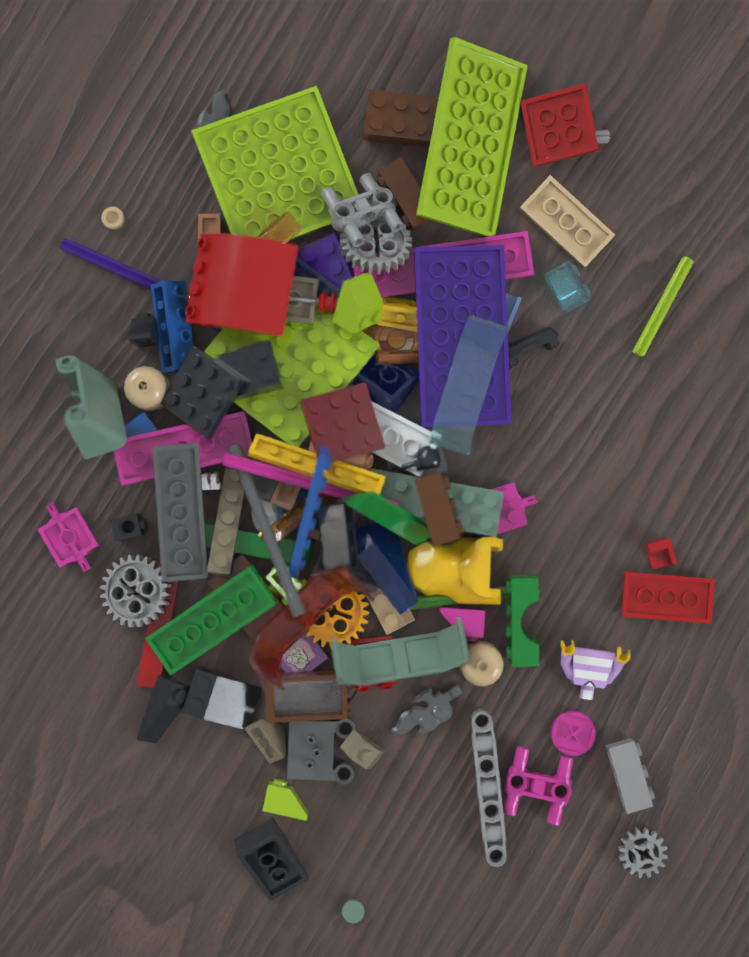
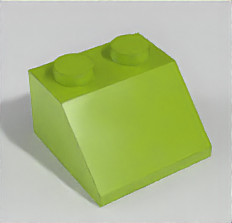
[332,272,384,334]

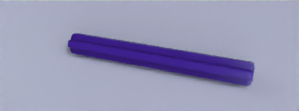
[60,238,161,290]

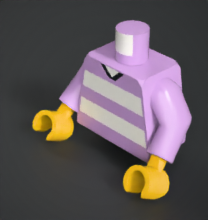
[560,640,630,700]

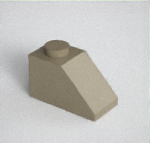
[340,729,385,770]

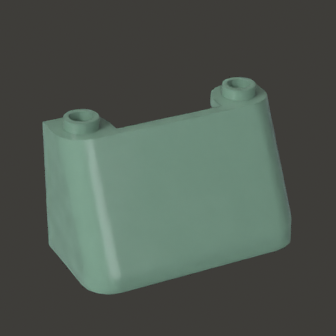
[56,355,127,460]

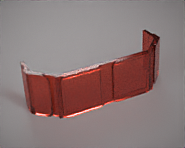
[249,566,375,691]

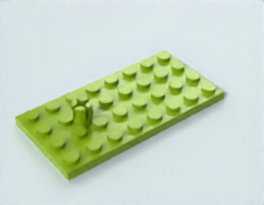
[416,37,528,237]

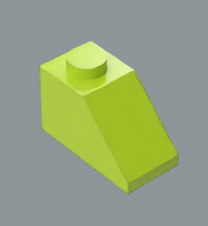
[262,779,308,821]

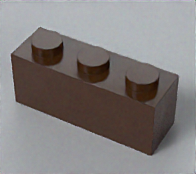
[377,157,430,231]
[414,472,464,546]

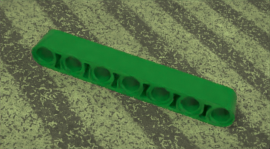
[158,523,314,566]

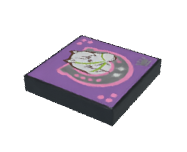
[267,623,330,685]

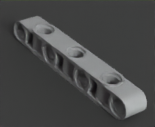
[471,709,507,867]

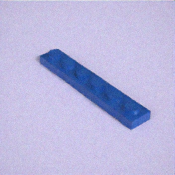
[288,446,332,578]

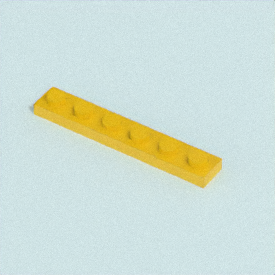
[248,433,386,495]

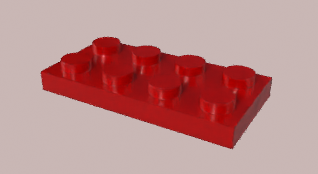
[621,572,715,624]

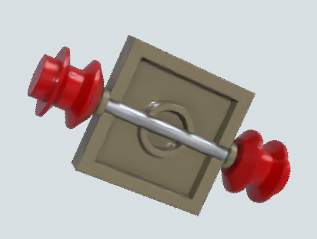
[285,276,339,325]

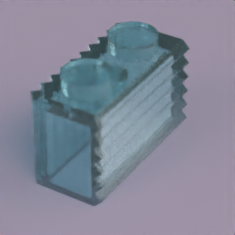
[543,261,591,315]

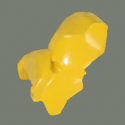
[407,537,503,605]

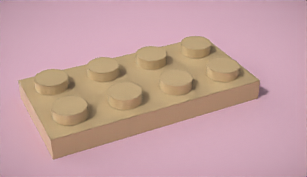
[519,175,615,268]

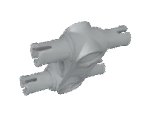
[321,173,403,247]

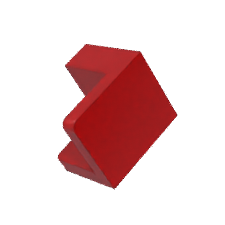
[644,538,677,569]

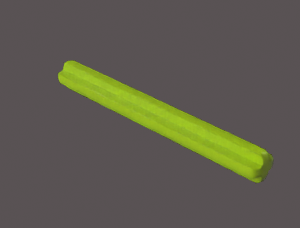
[633,256,693,357]

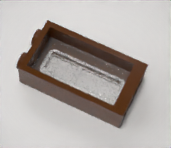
[264,670,351,723]

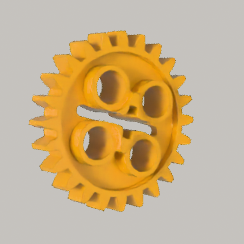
[297,583,369,649]

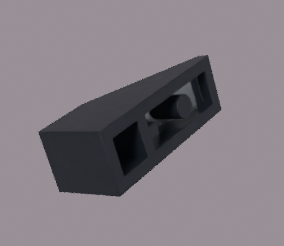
[127,313,158,348]
[137,675,190,743]

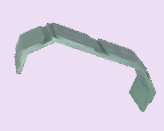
[331,617,470,686]

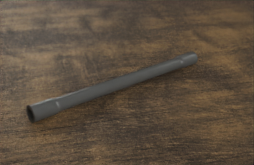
[227,444,306,618]

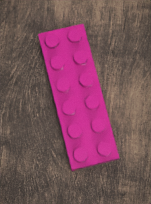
[114,411,252,486]

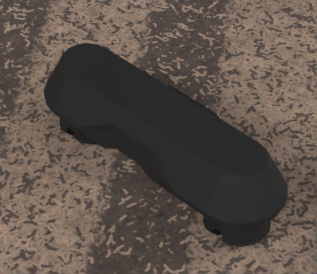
[508,327,559,368]

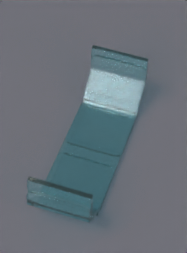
[429,315,510,456]

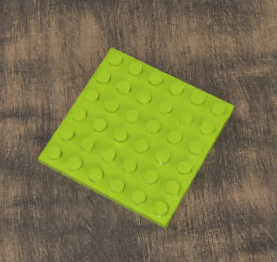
[191,86,358,242]
[204,307,380,448]

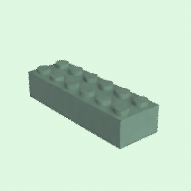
[370,468,505,537]

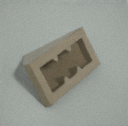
[244,720,286,764]

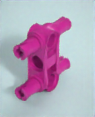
[503,746,574,825]

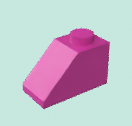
[439,607,485,641]

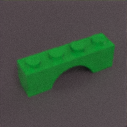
[505,574,539,667]

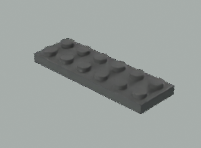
[152,443,208,582]

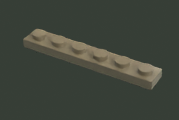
[207,457,250,577]

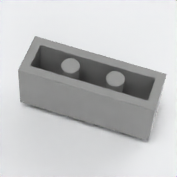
[605,738,655,814]

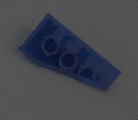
[351,354,419,413]
[355,523,418,615]

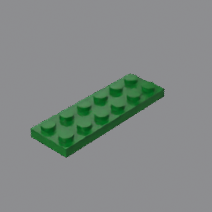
[145,565,278,676]

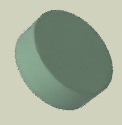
[342,899,365,923]

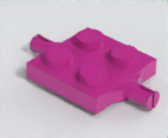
[484,482,537,537]
[37,502,100,572]

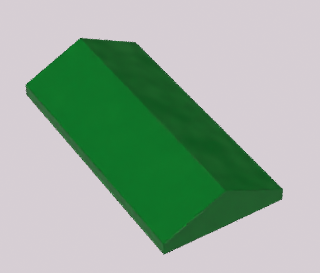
[342,491,431,546]

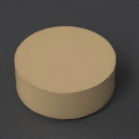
[101,207,125,230]

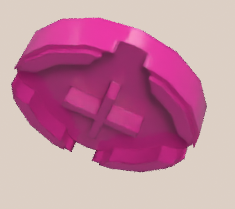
[551,711,596,756]

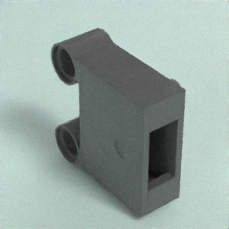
[287,716,356,785]

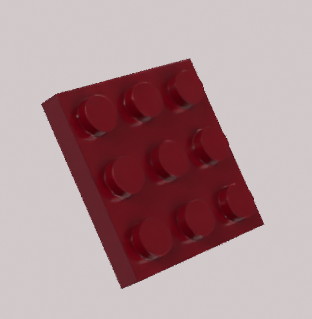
[300,383,385,463]

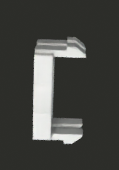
[201,472,222,490]

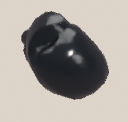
[401,445,441,471]

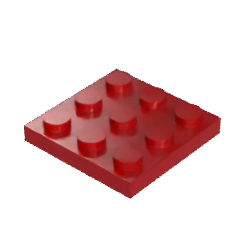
[520,83,599,167]

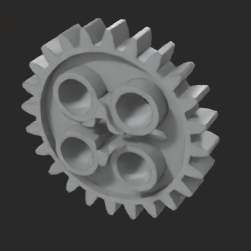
[340,218,412,275]
[100,555,172,627]

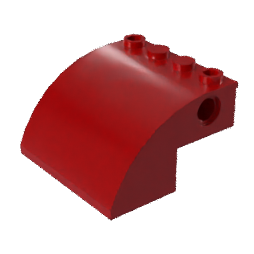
[185,233,298,337]

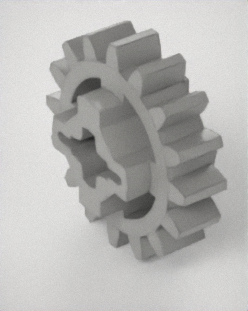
[618,827,668,878]

